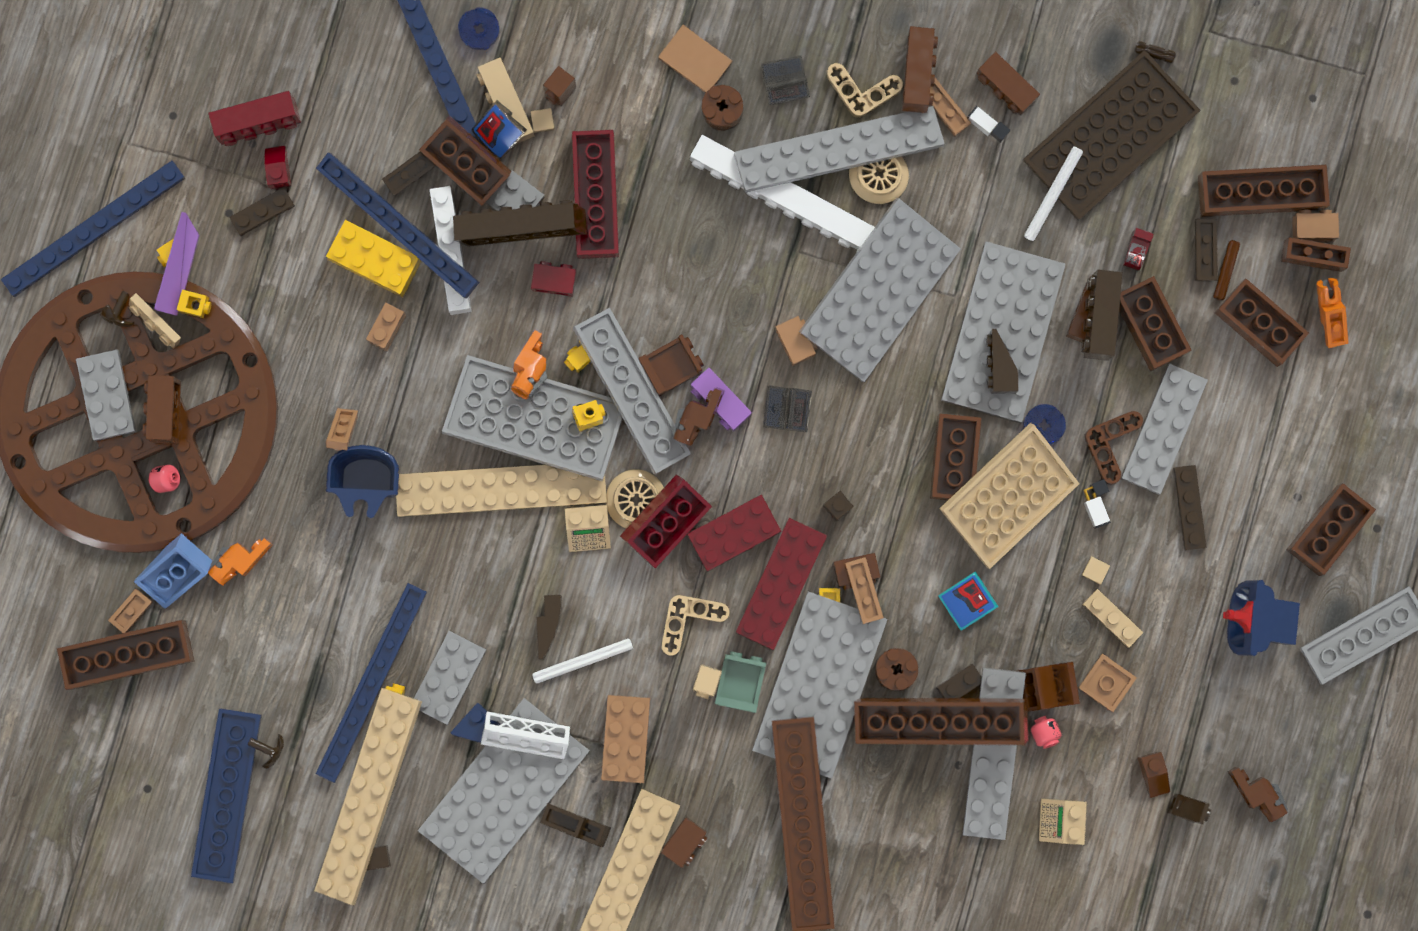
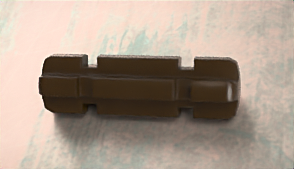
[1135,41,1176,63]

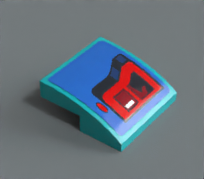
[938,571,999,631]

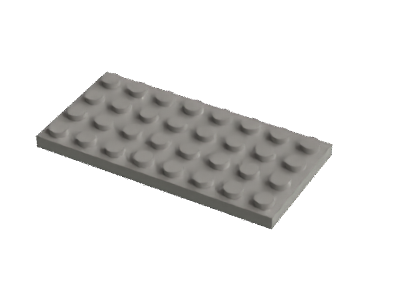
[799,198,961,382]
[941,241,1066,423]
[442,355,623,482]
[752,591,887,779]
[418,698,590,884]

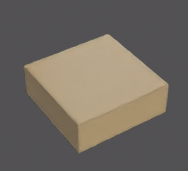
[531,108,555,133]
[1082,556,1110,585]

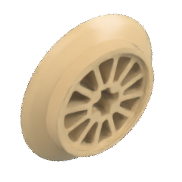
[849,156,909,204]
[606,469,664,529]

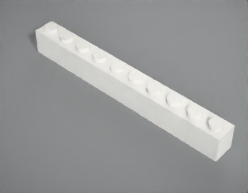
[690,135,875,253]

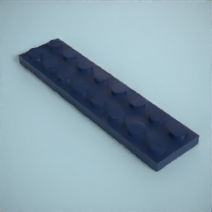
[191,708,262,883]

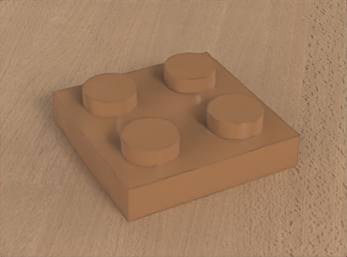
[1078,653,1137,712]

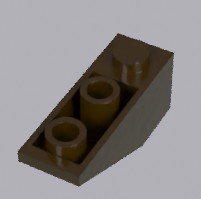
[986,329,1019,394]
[1168,793,1211,824]

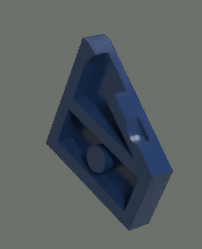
[450,702,501,747]

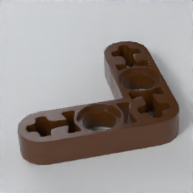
[1085,411,1143,485]

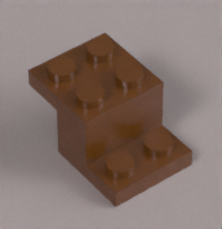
[1016,662,1080,712]

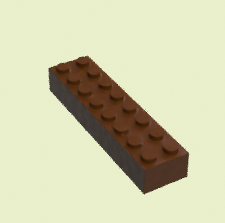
[854,698,1028,745]

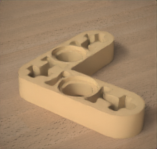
[827,63,903,118]
[662,595,729,656]

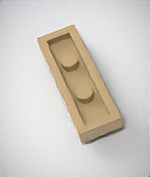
[129,294,181,349]
[1082,589,1143,648]

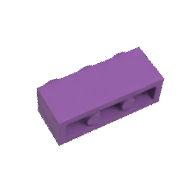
[691,368,752,432]

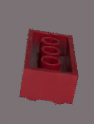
[208,91,301,146]
[620,474,712,569]
[687,494,781,572]

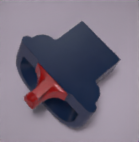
[1223,580,1300,656]

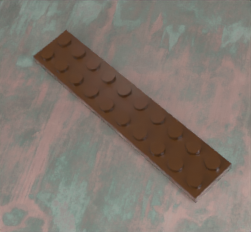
[772,716,835,931]

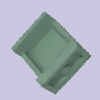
[715,651,767,713]

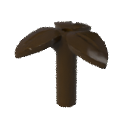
[100,291,134,327]
[248,734,284,769]

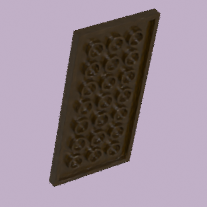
[1023,50,1201,221]

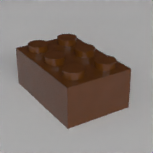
[143,376,181,444]

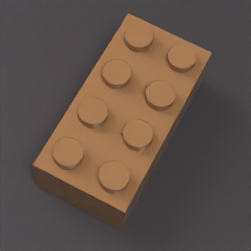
[601,695,650,783]

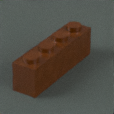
[902,26,938,113]

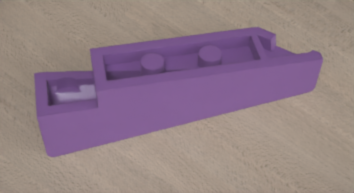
[154,212,200,316]

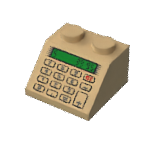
[565,505,611,552]
[1039,799,1087,845]

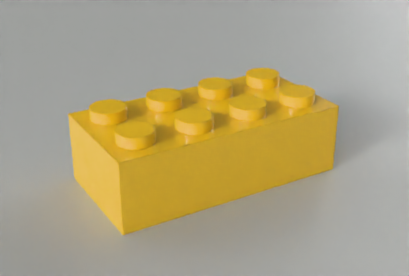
[326,220,422,298]

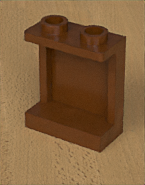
[638,334,704,396]

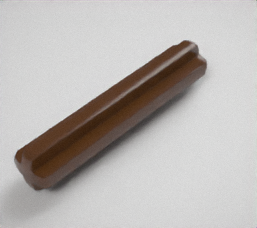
[1213,240,1240,300]

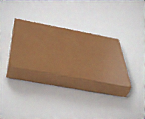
[658,25,732,93]

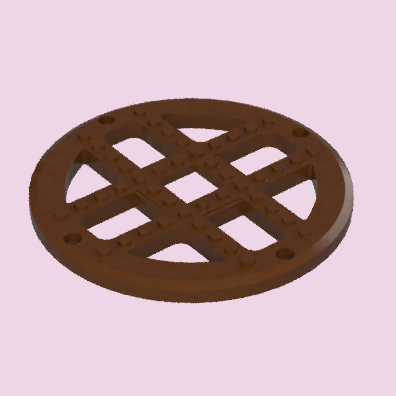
[0,271,278,553]

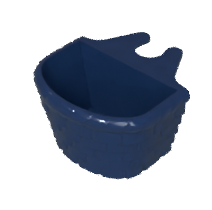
[326,445,399,518]

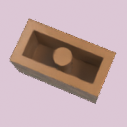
[1292,210,1339,241]
[366,302,406,352]
[775,316,818,366]

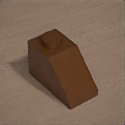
[1137,752,1170,798]

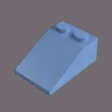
[134,533,212,609]

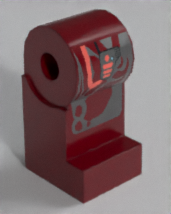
[1123,228,1154,271]

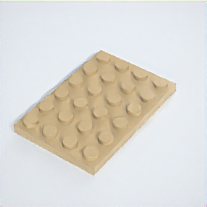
[940,423,1079,569]

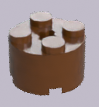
[702,85,743,131]
[875,648,918,691]

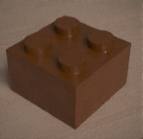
[661,817,708,868]

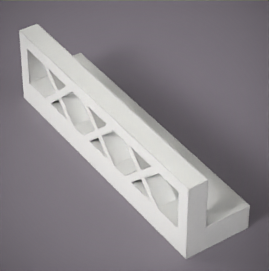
[481,712,570,759]

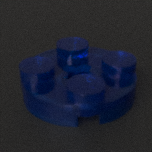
[458,7,500,50]
[1023,404,1066,445]

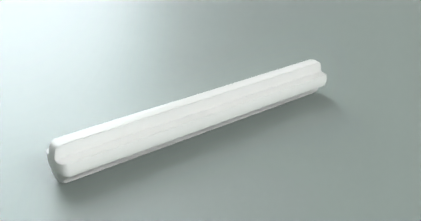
[1024,147,1083,241]
[532,639,633,683]

